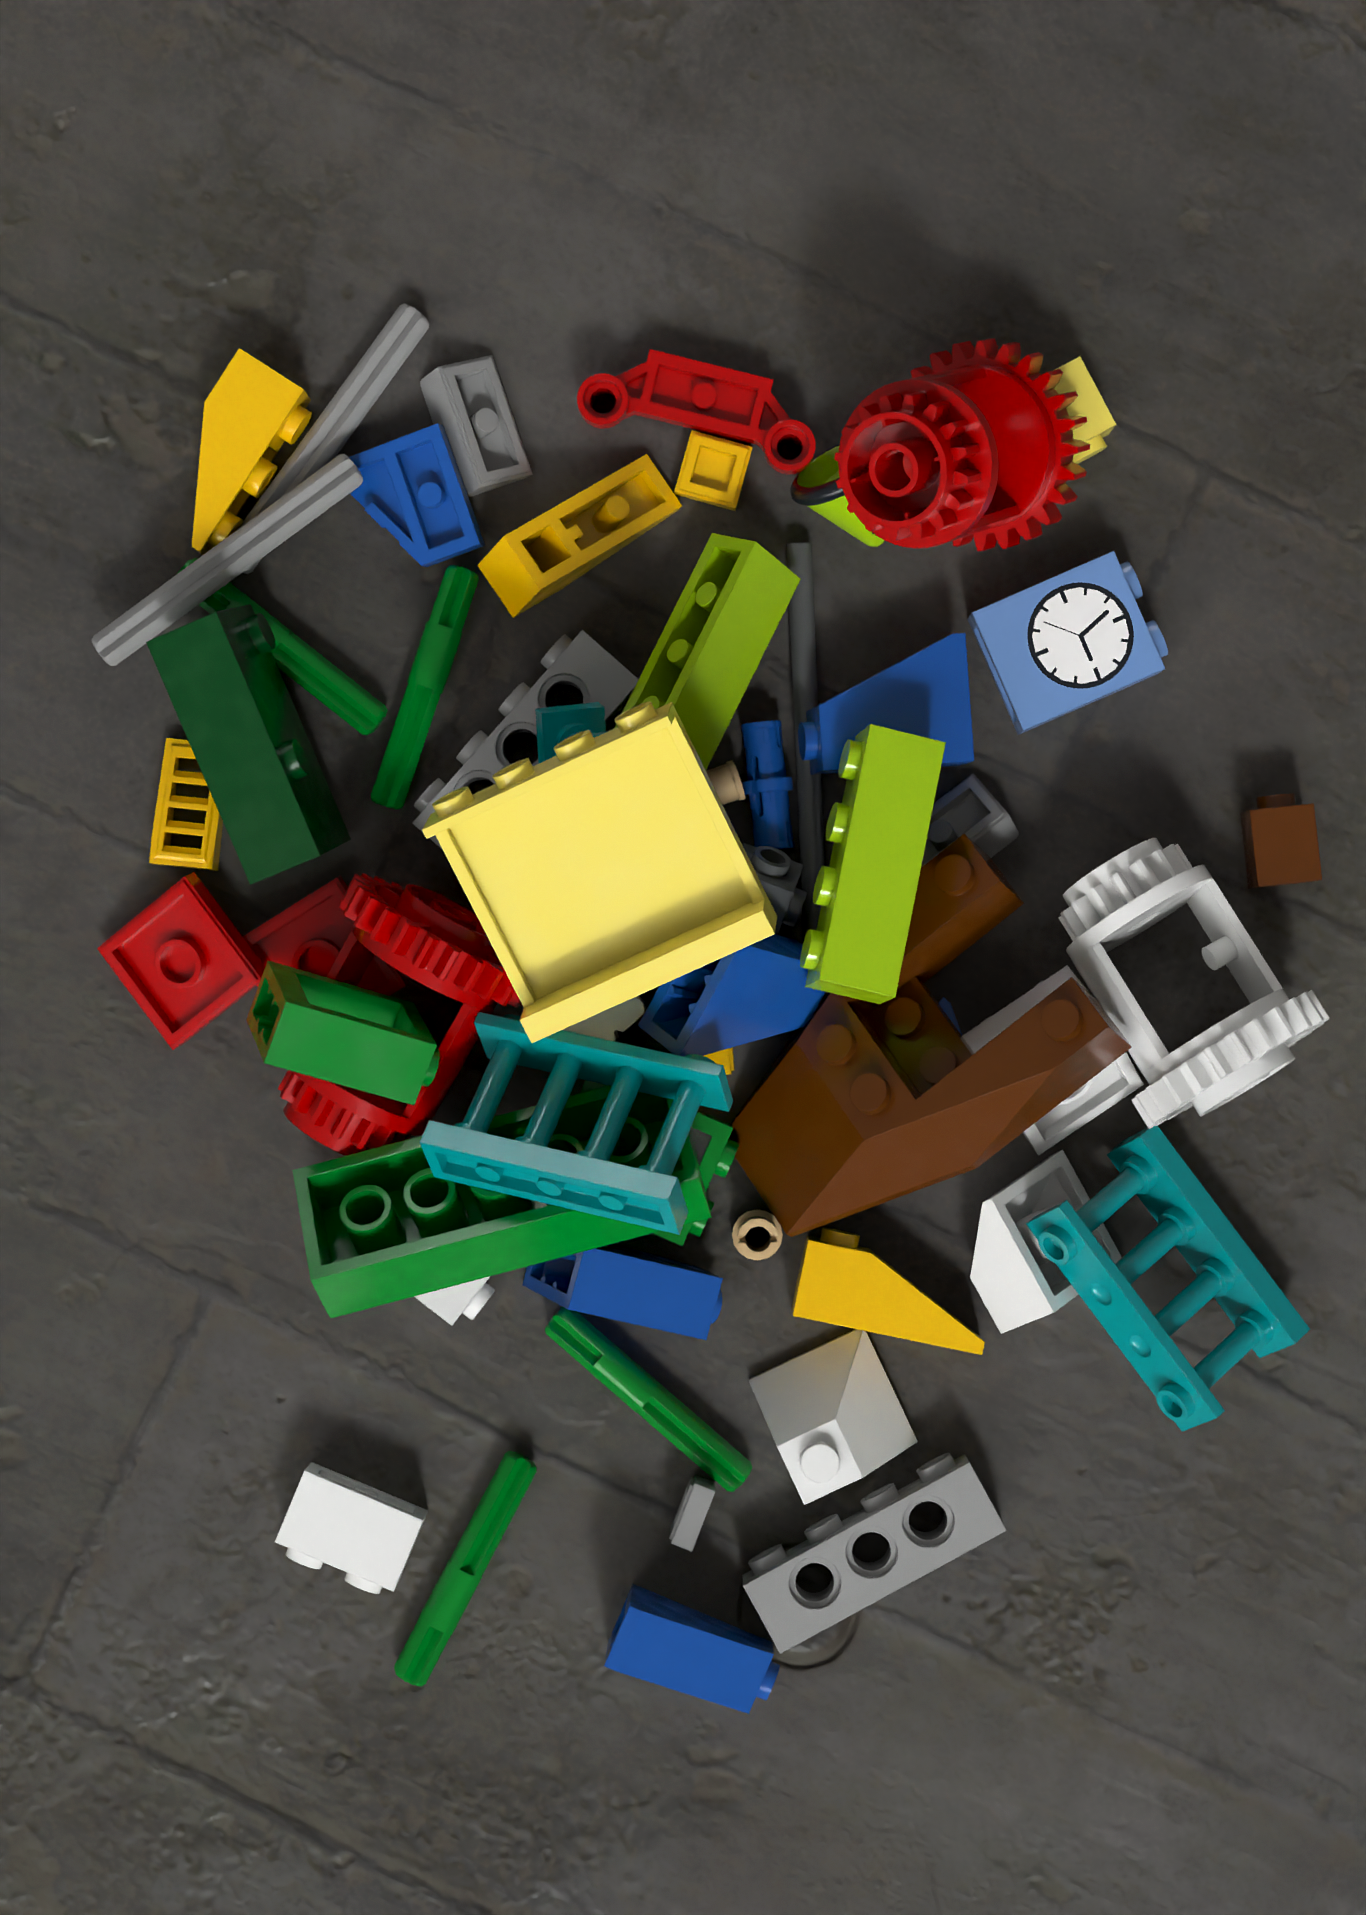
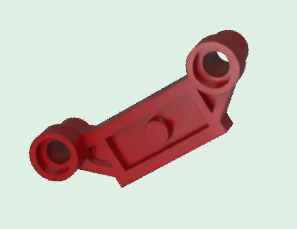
[577,349,816,475]

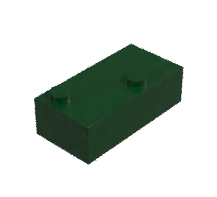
[146,604,351,885]

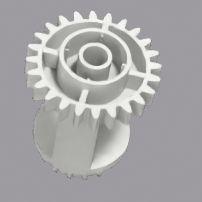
[1058,838,1330,1129]

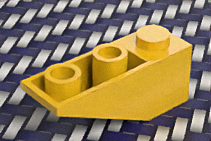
[192,348,312,555]

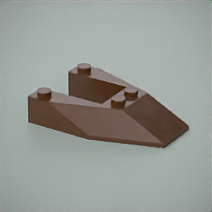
[729,833,1132,1237]

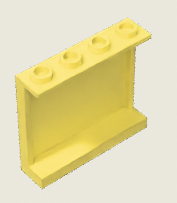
[422,701,777,1043]

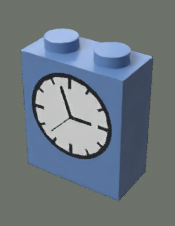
[967,551,1168,735]

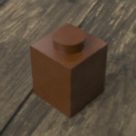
[1240,793,1322,889]

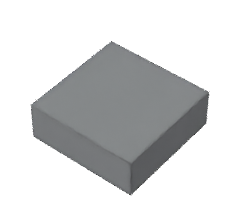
[669,1475,716,1552]

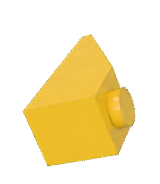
[477,454,682,618]
[791,1228,985,1355]

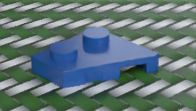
[349,423,485,567]

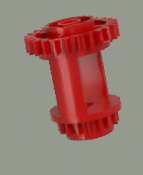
[834,338,1090,551]
[278,873,523,1156]

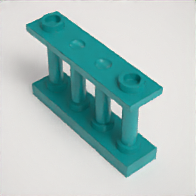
[419,1012,733,1235]
[1026,1126,1310,1432]

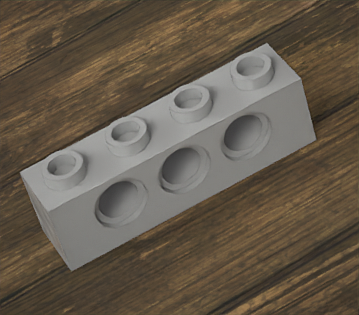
[413,630,639,850]
[742,1453,1007,1654]

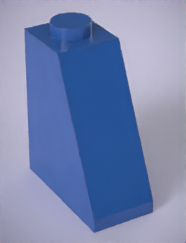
[798,633,974,775]
[638,934,826,1057]
[522,1244,723,1340]
[604,1583,780,1714]

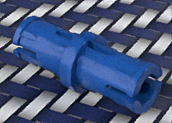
[741,720,795,850]

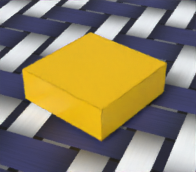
[674,430,753,511]

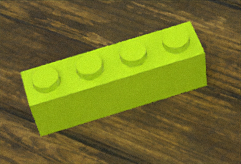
[615,533,801,770]
[800,724,946,1004]

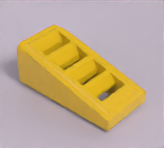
[149,738,223,871]

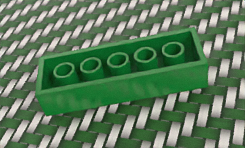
[292,1086,712,1319]

